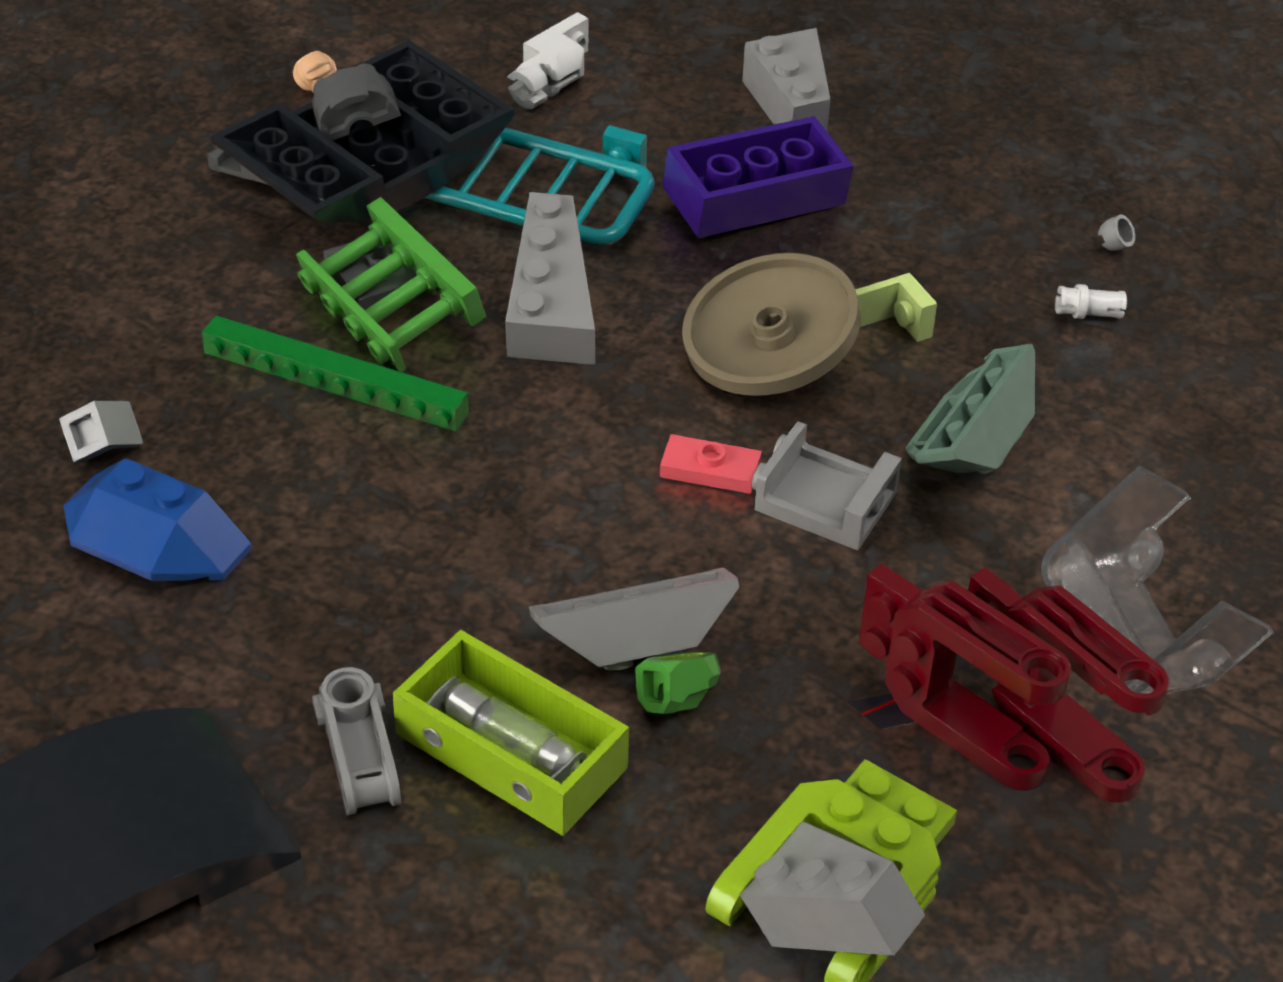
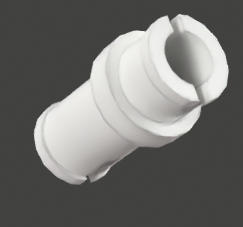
[1055,284,1127,319]

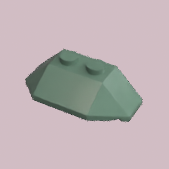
[905,344,1035,474]

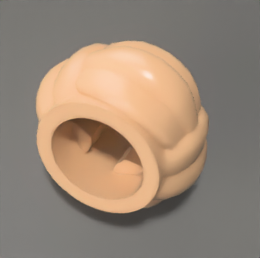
[293,51,337,93]

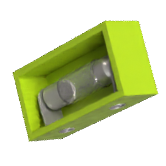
[393,629,629,836]

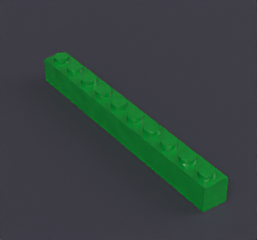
[202,316,469,431]

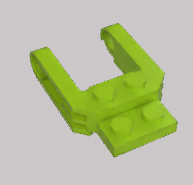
[706,759,957,982]

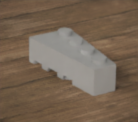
[505,192,596,365]

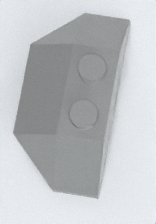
[529,568,739,670]

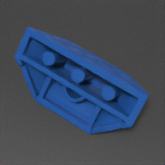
[63,458,252,581]

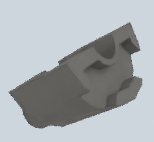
[312,63,401,141]

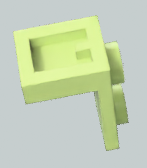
[855,273,937,342]

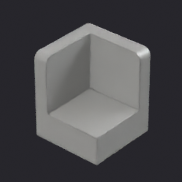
[59,401,143,462]

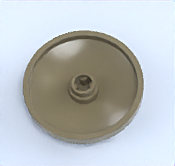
[682,253,861,396]

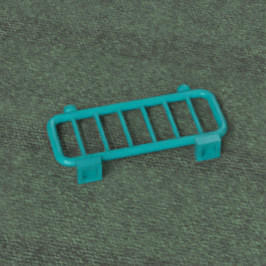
[424,125,655,246]

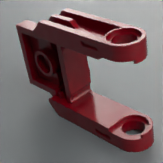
[858,563,1071,791]
[968,567,1169,803]

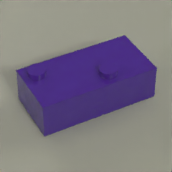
[662,116,853,238]

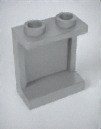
[751,421,902,551]

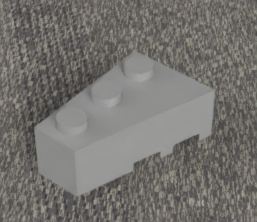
[742,28,831,131]
[740,821,925,956]

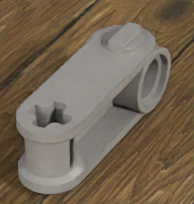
[312,667,401,816]

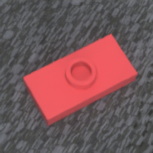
[660,434,762,494]

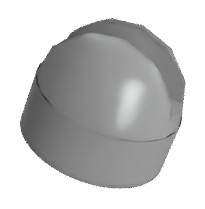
[1098,214,1135,251]

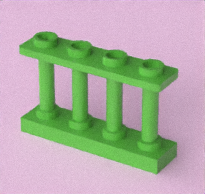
[296,197,486,372]

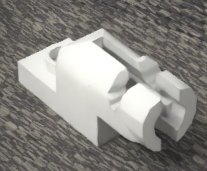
[508,12,589,109]

